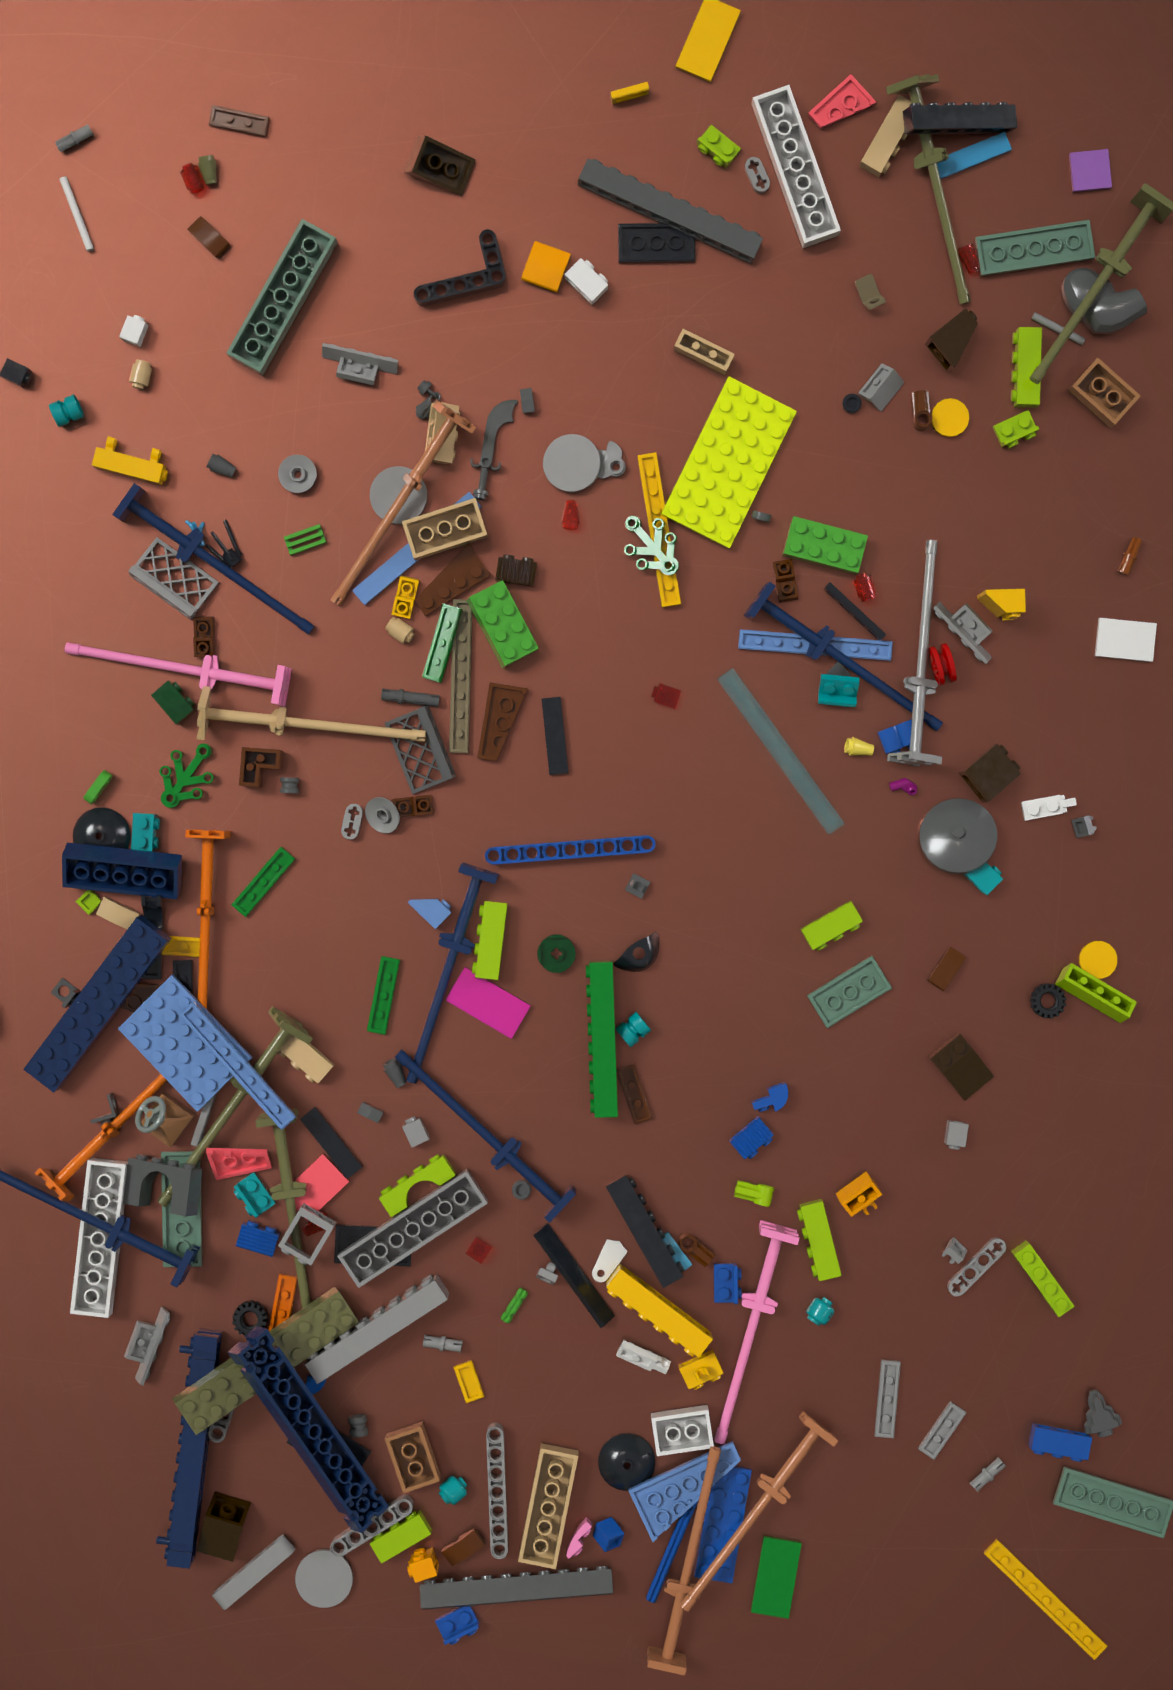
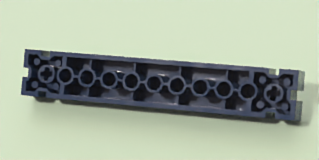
[228,1326,389,1533]
[156,1328,223,1569]

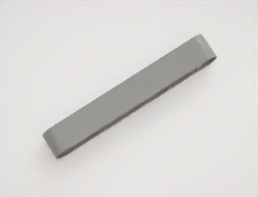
[486,1422,508,1559]

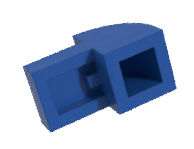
[751,1082,788,1112]

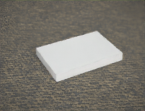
[1095,618,1157,662]

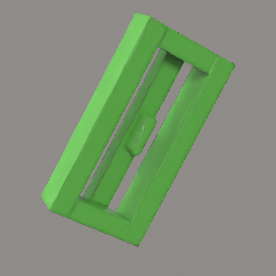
[284,524,327,556]

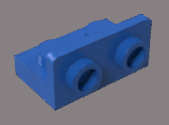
[714,1263,741,1304]
[435,1606,480,1645]

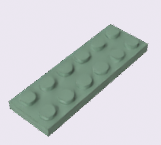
[975,220,1095,277]
[161,1151,203,1267]
[1053,1466,1173,1538]

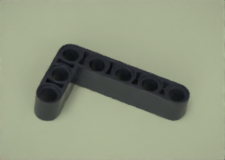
[413,229,506,306]

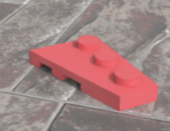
[808,74,877,129]
[206,1148,272,1180]

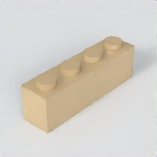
[859,95,911,178]

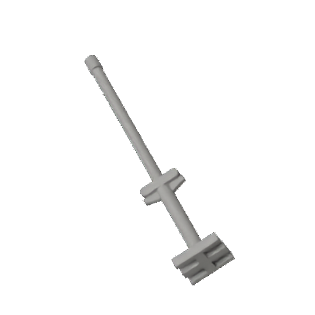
[887,540,942,767]

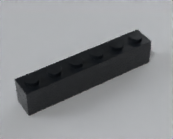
[903,102,1018,134]
[606,1175,685,1288]

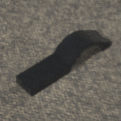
[141,895,163,979]

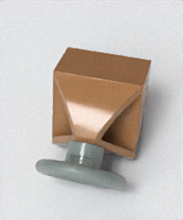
[135,1092,196,1147]

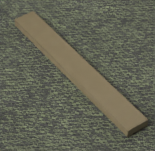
[449,599,472,753]

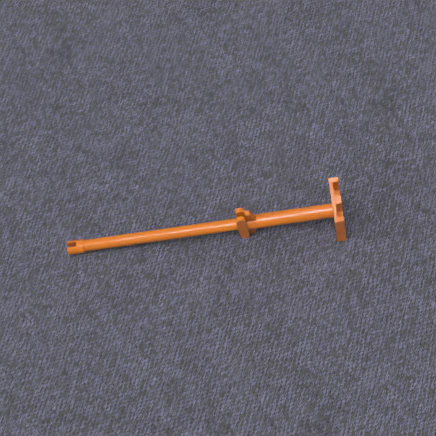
[185,829,231,1009]
[35,1074,167,1202]

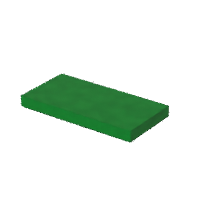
[751,1535,802,1619]

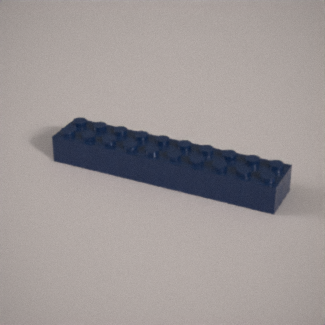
[23,915,172,1093]

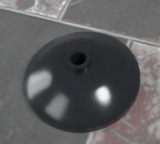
[73,807,131,849]
[598,1433,655,1491]

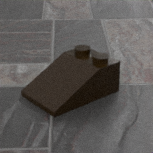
[404,135,475,196]
[928,1032,994,1101]

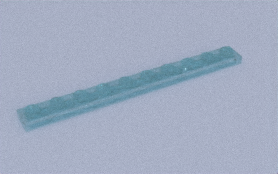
[717,668,844,835]

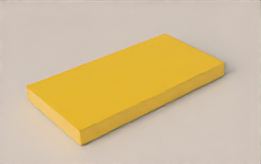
[675,0,741,83]

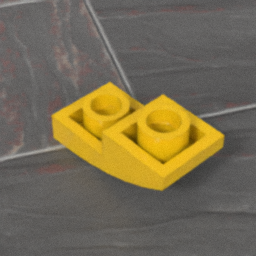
[391,575,419,619]

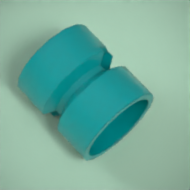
[49,394,84,428]
[615,1012,652,1047]

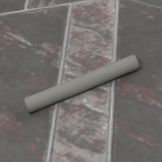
[1031,312,1086,345]

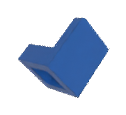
[593,1517,624,1552]

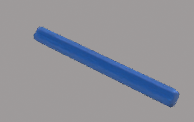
[646,1501,698,1603]

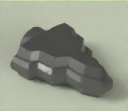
[1084,1389,1123,1437]

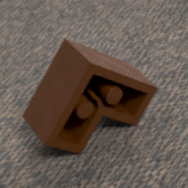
[239,747,283,787]

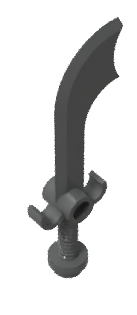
[470,400,518,500]

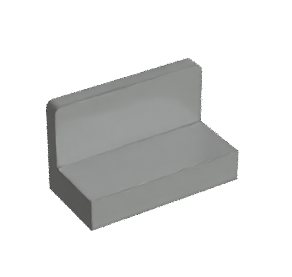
[858,363,904,411]

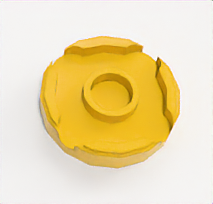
[931,398,969,438]
[1079,941,1117,979]

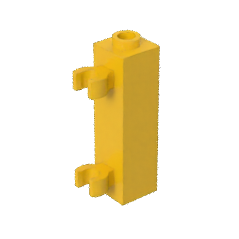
[92,436,168,486]

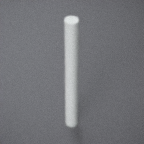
[59,176,94,251]

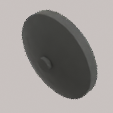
[920,798,997,874]

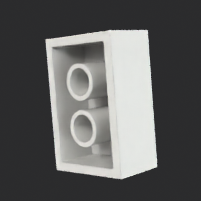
[651,1405,714,1456]

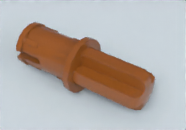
[1117,537,1142,576]

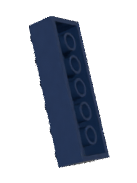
[62,842,182,899]

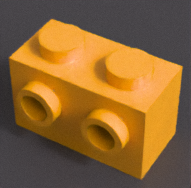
[407,1547,439,1583]

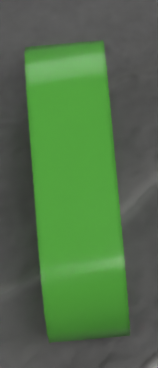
[83,770,113,805]

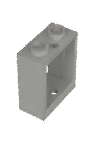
[278,1203,337,1265]

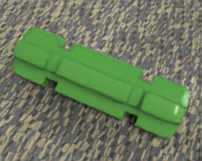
[501,1288,528,1324]

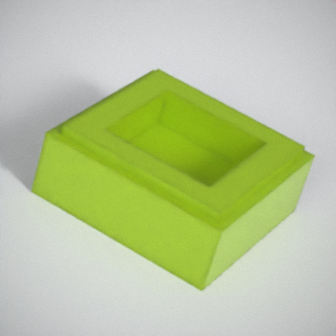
[75,890,102,915]

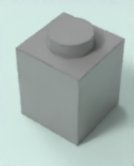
[402,1116,430,1147]
[944,1120,969,1150]

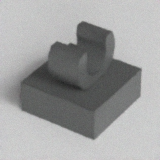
[1071,815,1097,838]
[625,873,650,899]

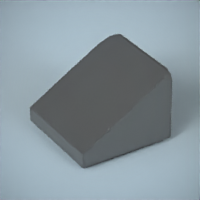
[826,662,851,677]

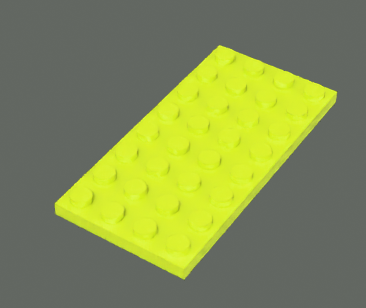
[661,376,797,549]

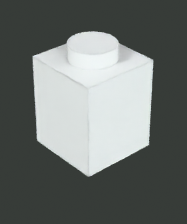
[119,315,148,347]

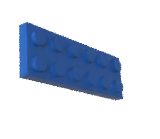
[694,1466,752,1583]

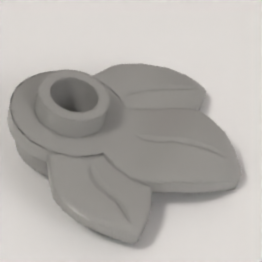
[598,441,626,479]

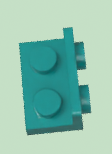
[818,674,859,707]
[131,813,160,852]
[234,1172,277,1218]

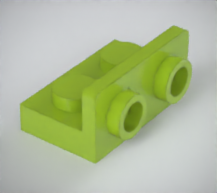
[697,125,741,168]
[993,410,1039,448]

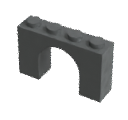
[123,1154,202,1216]

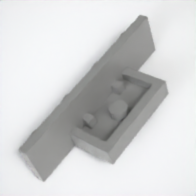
[322,343,398,385]
[934,601,993,664]
[124,1307,170,1386]

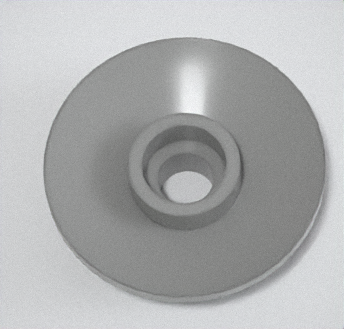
[278,454,317,493]
[365,797,400,833]

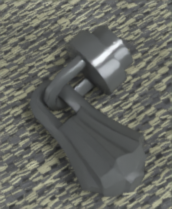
[415,380,441,420]

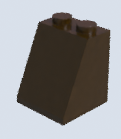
[925,308,978,374]
[959,744,1021,803]
[196,1492,251,1562]

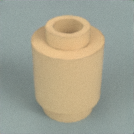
[129,359,152,389]
[385,617,415,644]

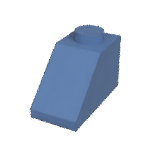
[408,899,452,929]

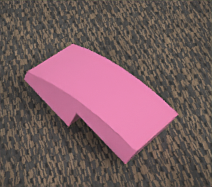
[566,1517,592,1558]

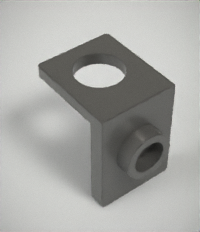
[51,978,81,1008]
[90,1092,119,1124]

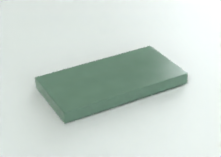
[807,955,892,1028]

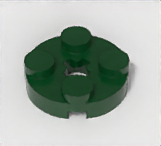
[537,934,576,973]

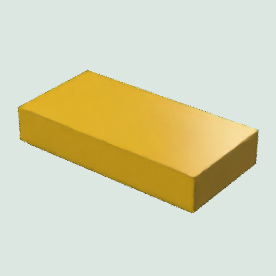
[610,82,649,104]
[454,1360,484,1403]

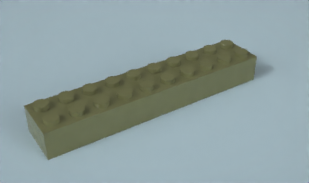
[172,1287,359,1435]

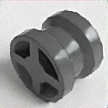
[280,777,299,793]

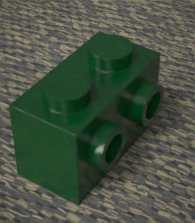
[151,680,196,725]

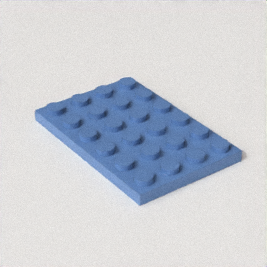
[118,975,253,1112]

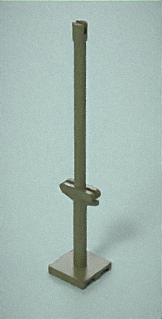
[886,74,971,304]
[1029,183,1173,384]
[157,1006,313,1207]
[255,1108,311,1308]

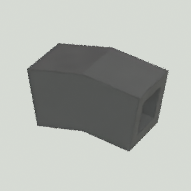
[520,388,535,413]
[357,1102,383,1123]

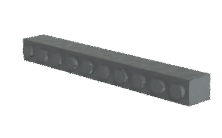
[578,158,763,264]
[420,1566,613,1610]

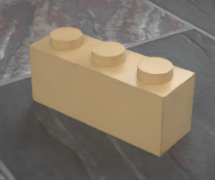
[674,329,735,375]
[425,402,460,465]
[278,1035,335,1083]

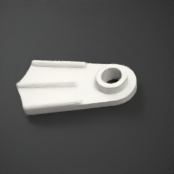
[592,1239,627,1282]

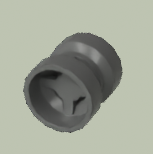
[348,1414,369,1438]

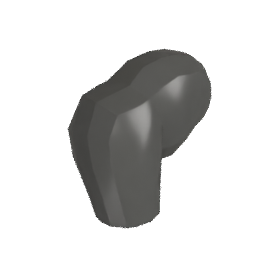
[1061,268,1147,335]

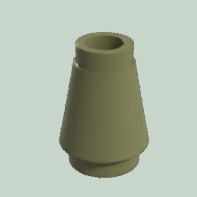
[197,155,217,185]

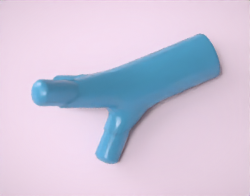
[185,520,205,547]

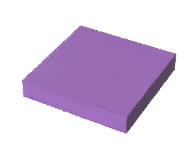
[1069,149,1112,192]

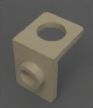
[855,274,886,310]

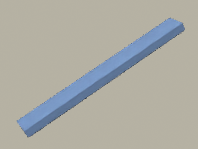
[352,492,482,605]
[738,629,893,661]
[179,1001,297,1130]

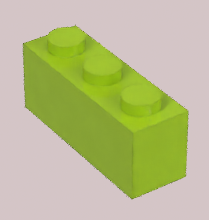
[800,901,863,951]
[370,1510,432,1564]

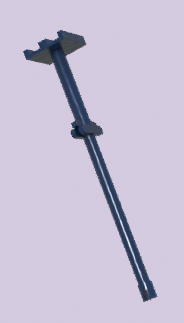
[112,483,314,635]
[743,582,943,731]
[406,862,499,1084]
[394,1049,576,1223]
[0,1169,200,1288]

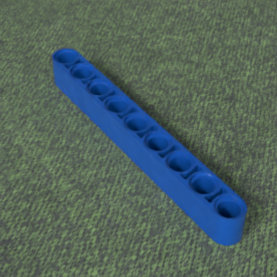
[485,835,656,864]

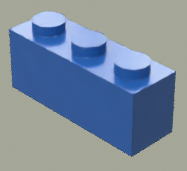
[1028,1423,1092,1462]

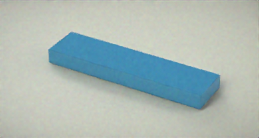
[937,132,1012,179]

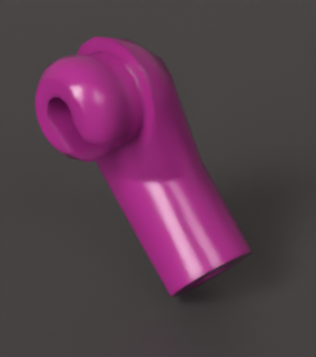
[889,778,918,796]

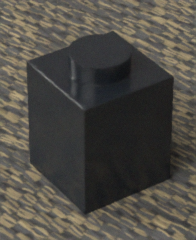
[0,358,32,388]

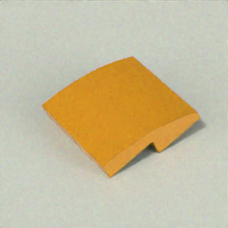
[521,241,571,292]

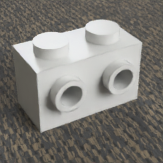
[565,258,608,305]

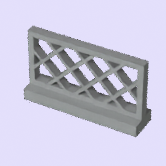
[128,537,219,620]

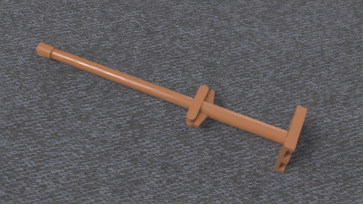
[330,399,476,606]
[680,1411,838,1612]
[647,1446,721,1676]

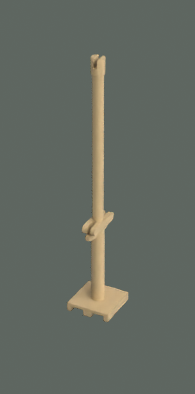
[197,686,426,742]

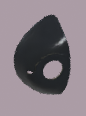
[613,932,659,972]

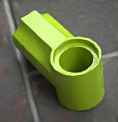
[734,1180,774,1207]

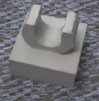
[942,1237,968,1264]
[536,1262,558,1286]

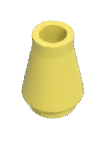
[844,737,874,756]

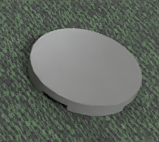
[543,434,601,493]
[370,466,428,525]
[295,1549,353,1608]

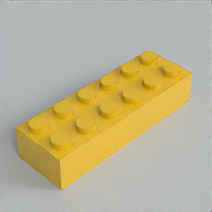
[606,1263,713,1358]

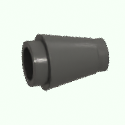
[206,454,236,477]
[383,1058,406,1088]

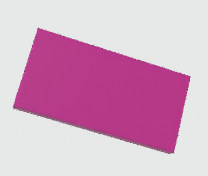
[446,967,531,1039]

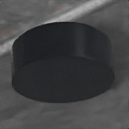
[842,394,862,414]

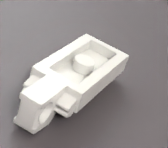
[1021,795,1077,821]
[616,1340,671,1374]

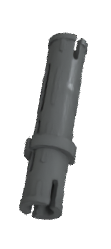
[381,688,440,707]

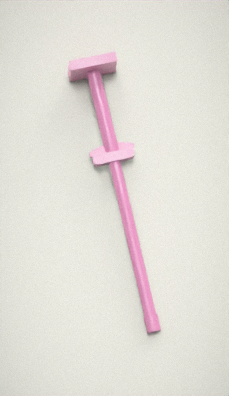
[65,642,292,707]
[714,1220,800,1444]

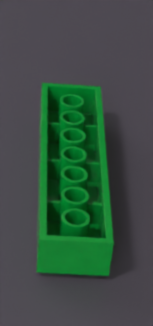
[586,960,618,1118]

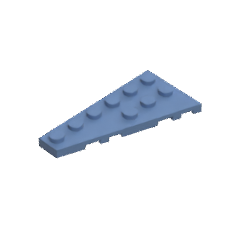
[628,1441,741,1542]

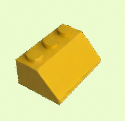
[977,589,1026,621]

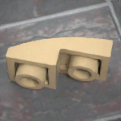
[96,897,141,929]

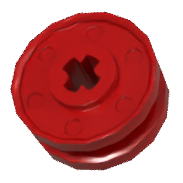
[928,643,957,686]

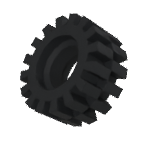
[1030,983,1067,1019]
[232,1300,268,1337]

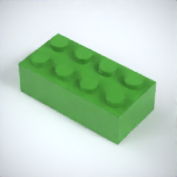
[782,516,868,575]
[466,580,539,668]

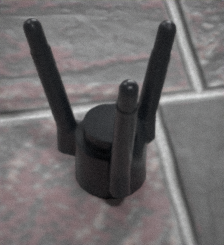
[205,520,242,568]

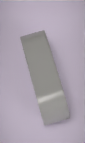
[744,157,770,194]
[341,804,363,839]

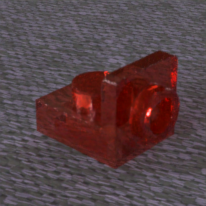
[651,683,681,709]

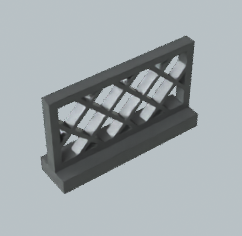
[385,706,456,794]

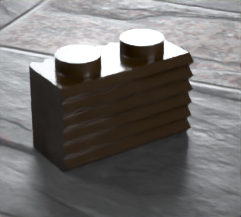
[495,554,537,587]

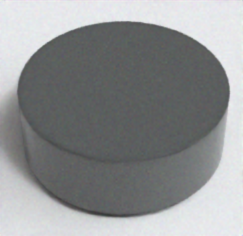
[752,510,772,522]
[512,1180,531,1200]

